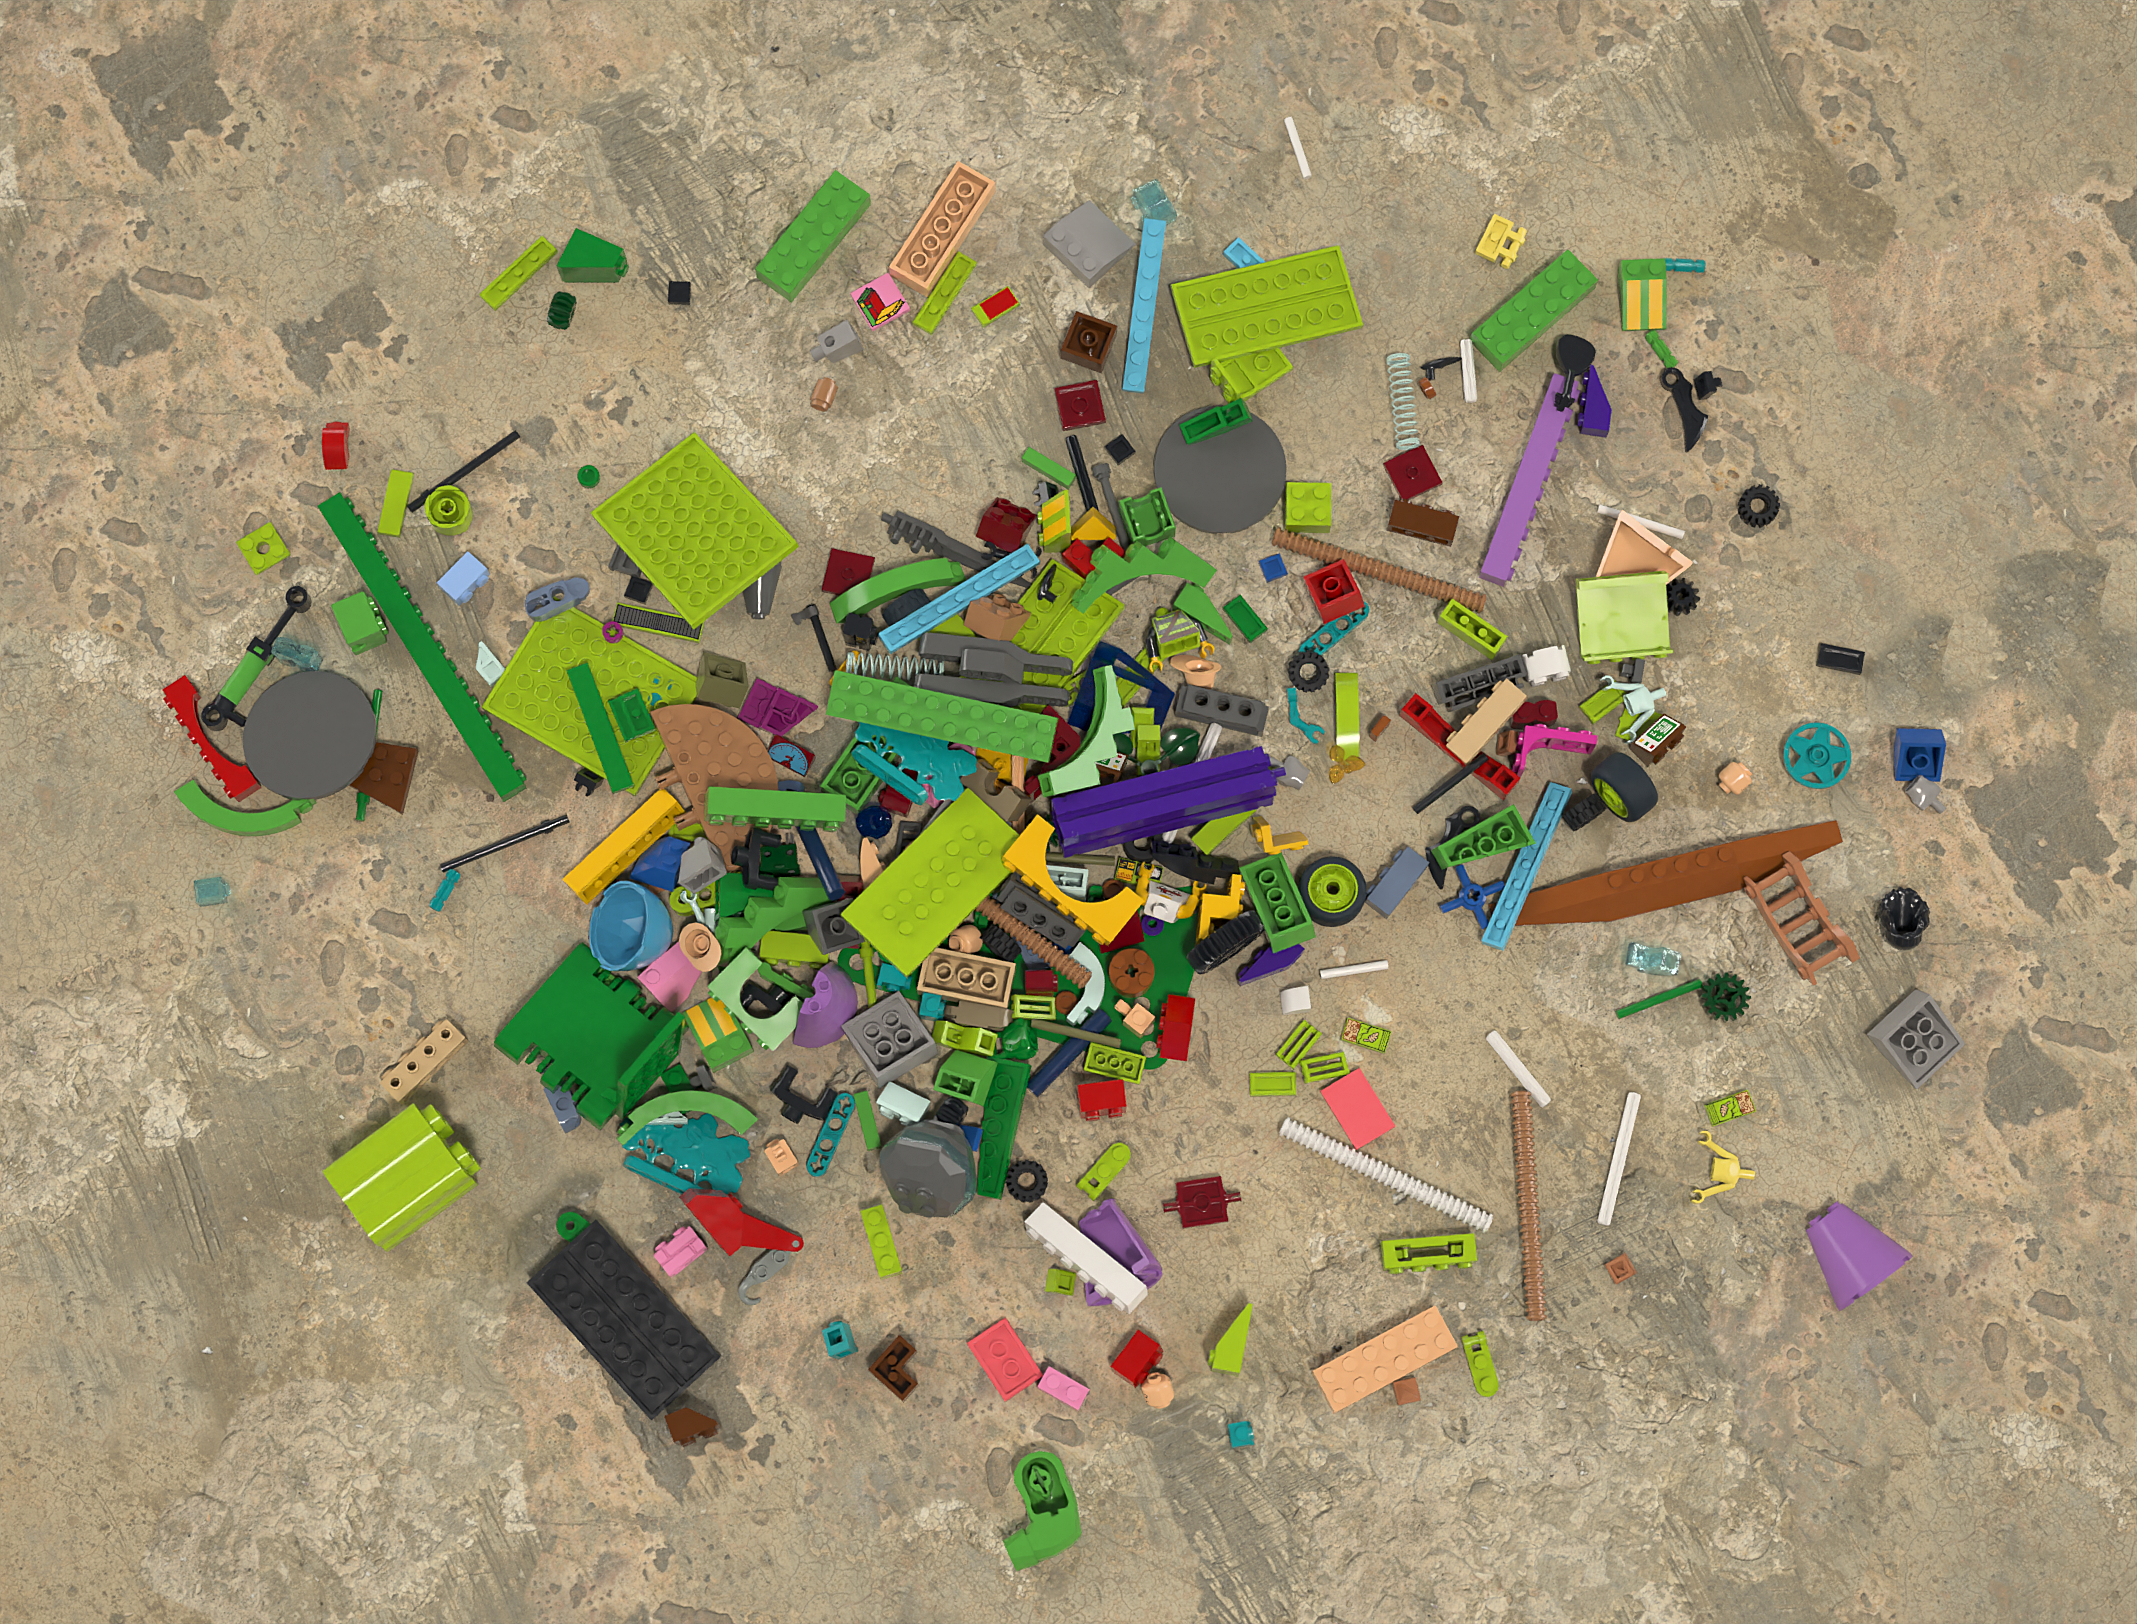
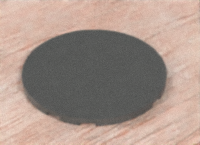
[1154,405,1287,534]
[243,671,377,801]

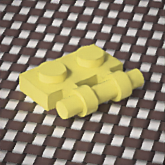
[1475,214,1527,269]

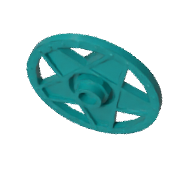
[1783,723,1851,789]

